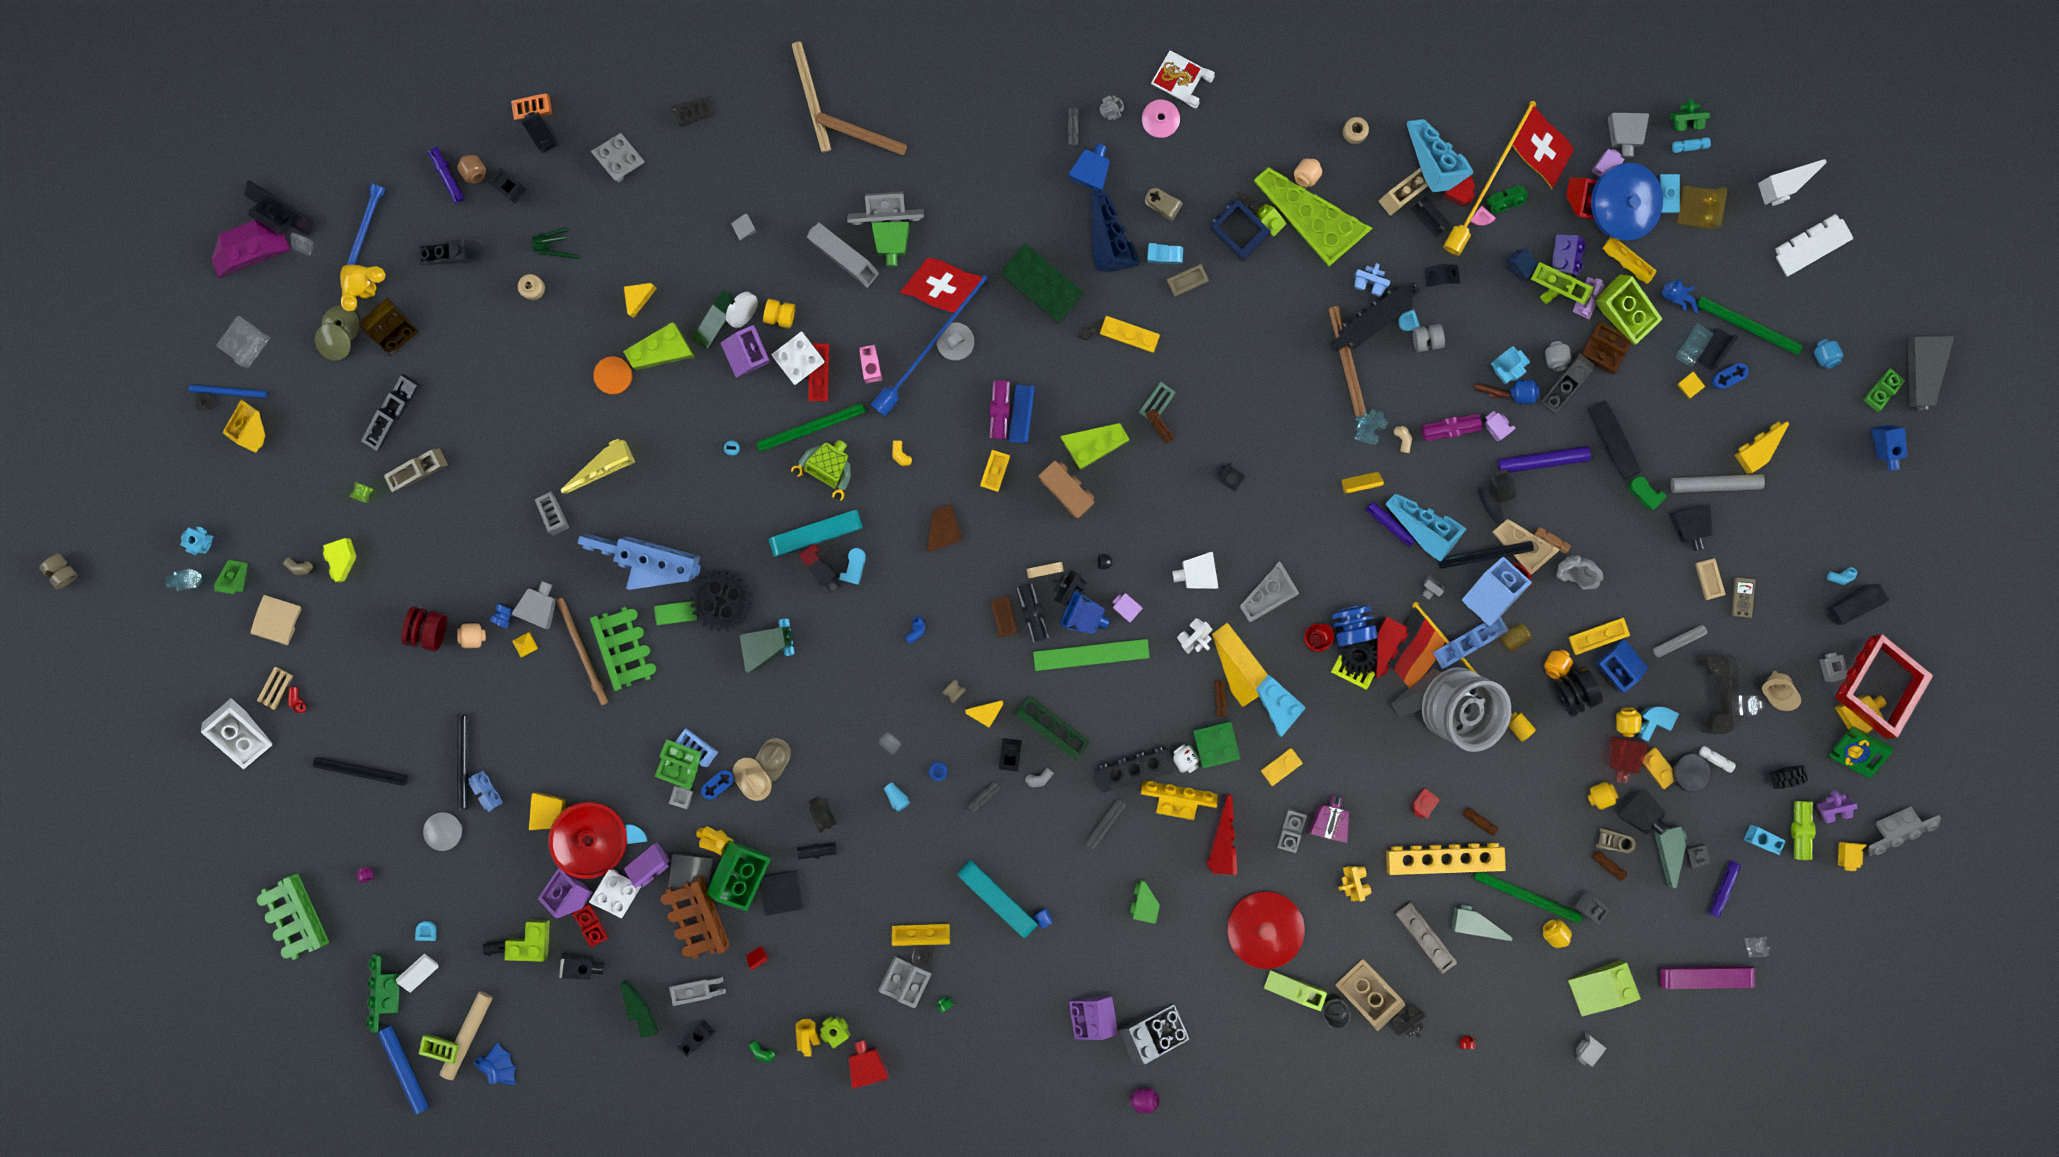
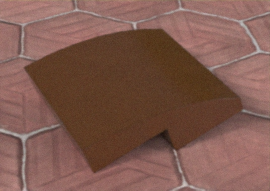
[1581,321,1632,375]

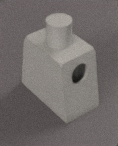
[1608,113,1649,158]
[512,581,557,629]

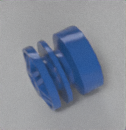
[1331,605,1378,646]

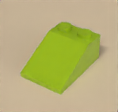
[1594,274,1662,345]
[1568,960,1641,1016]

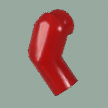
[288,687,306,714]

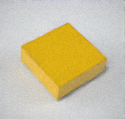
[1677,372,1705,399]

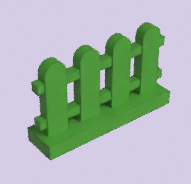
[590,607,656,691]
[257,873,330,960]

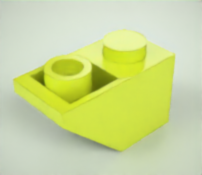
[323,538,356,582]

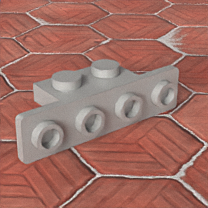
[847,191,924,225]
[1867,807,1941,856]

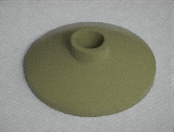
[322,306,360,341]

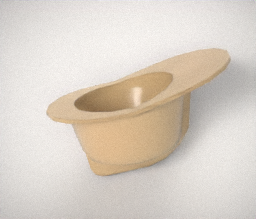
[1762,671,1801,711]
[733,758,772,801]

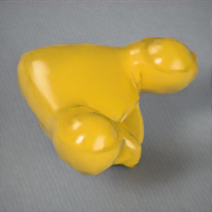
[340,264,386,312]

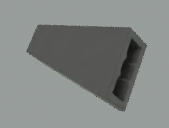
[1908,336,1954,411]

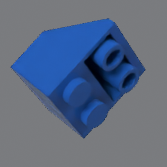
[1594,639,1648,693]

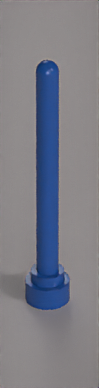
[346,183,386,265]

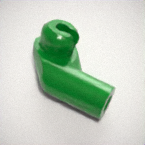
[748,1040,775,1063]

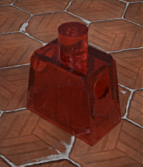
[1611,737,1649,783]

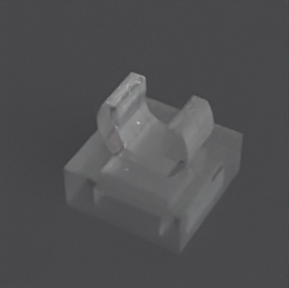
[1738,695,1764,715]
[1745,936,1770,957]

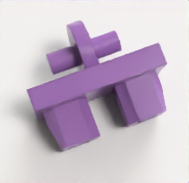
[1816,790,1858,823]

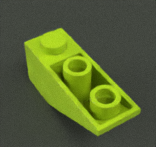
[1264,970,1327,1011]

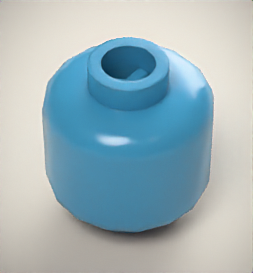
[1814,339,1843,369]

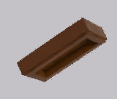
[990,596,1018,638]

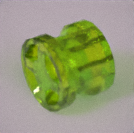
[350,482,373,503]

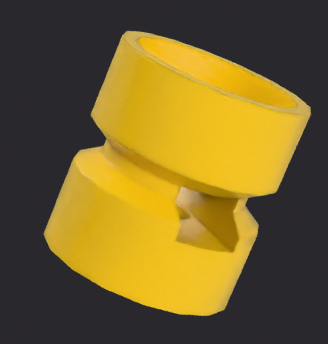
[763,298,795,329]

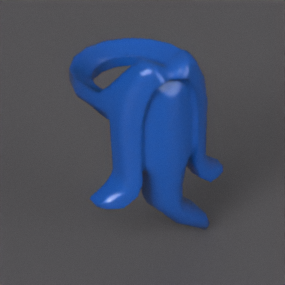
[1661,279,1699,313]

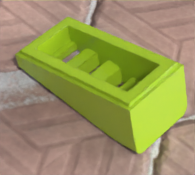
[419,1034,459,1064]

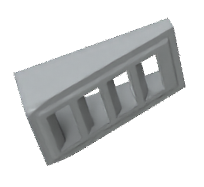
[534,491,569,536]

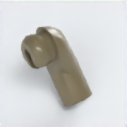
[283,557,313,576]

